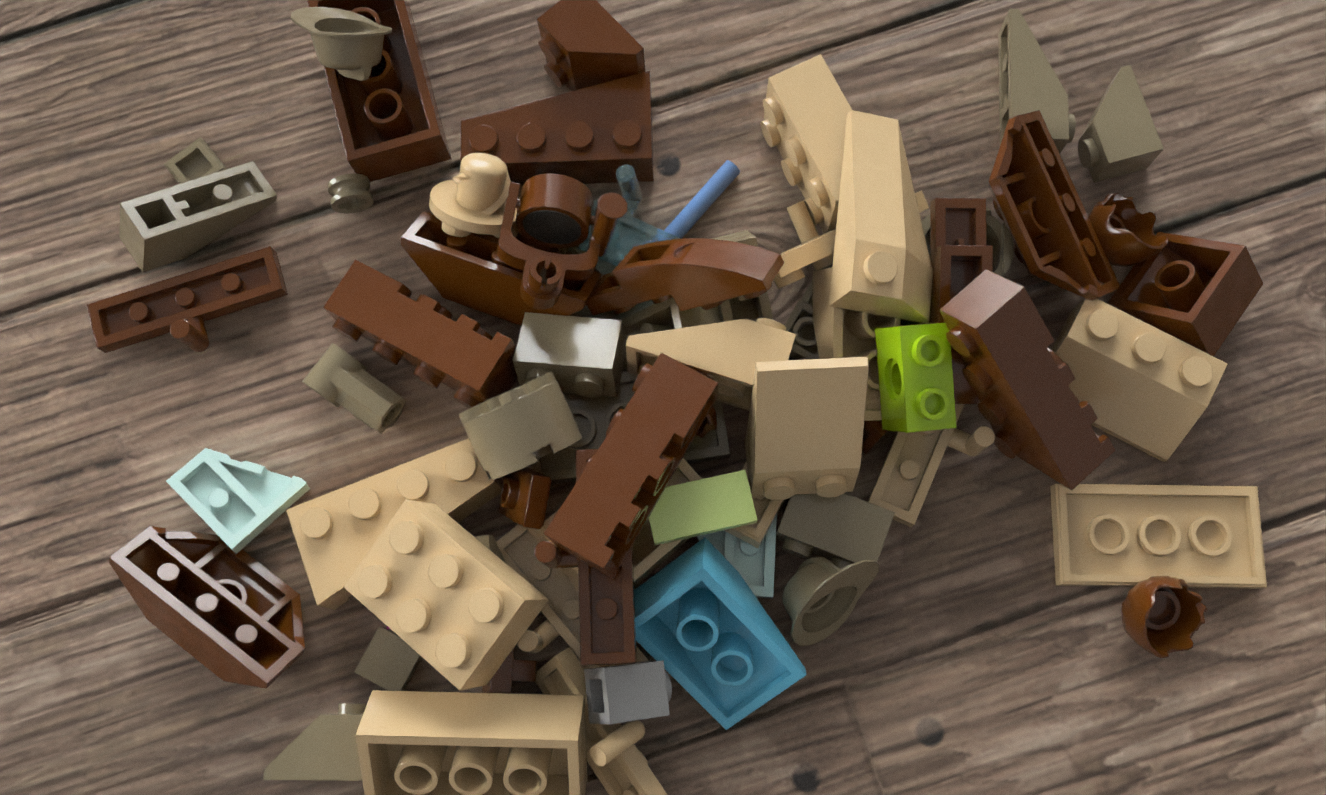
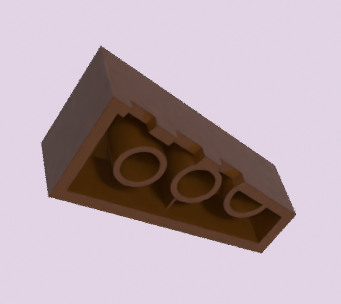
[461,71,654,186]
[323,260,517,409]
[940,269,1116,490]
[543,352,718,579]

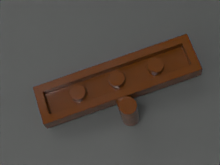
[87,246,288,353]
[534,449,637,666]

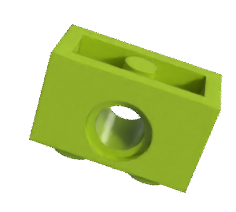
[875,323,957,433]

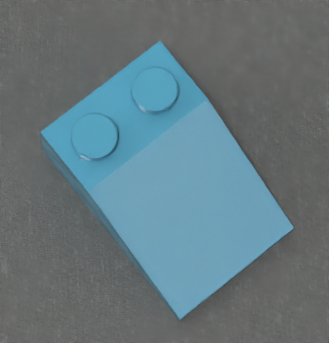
[634,537,806,730]

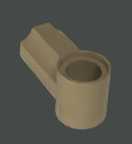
[302,343,406,434]

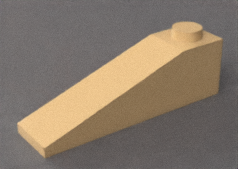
[829,110,933,323]

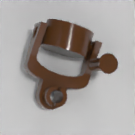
[496,173,628,310]

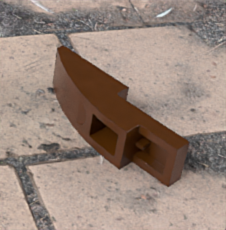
[929,198,993,404]
[586,238,784,315]

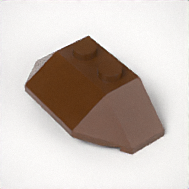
[989,110,1120,301]
[401,211,602,326]
[109,526,305,688]

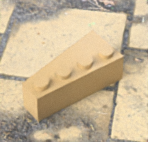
[286,438,502,610]

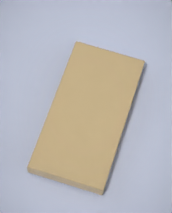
[1050,484,1267,589]

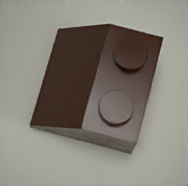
[537,0,646,91]
[1107,232,1263,357]

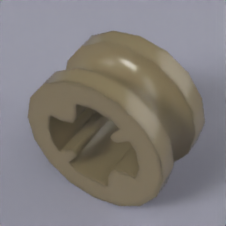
[327,173,374,214]

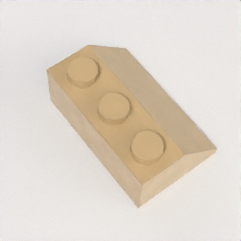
[1052,298,1228,462]

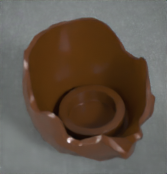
[1088,192,1168,267]
[1121,576,1208,658]

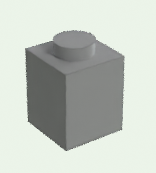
[584,660,672,724]

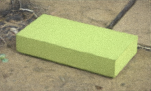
[649,469,758,545]

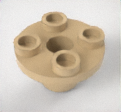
[429,153,520,238]

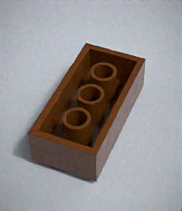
[307,0,452,182]

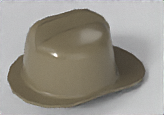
[291,7,392,81]
[782,557,879,646]

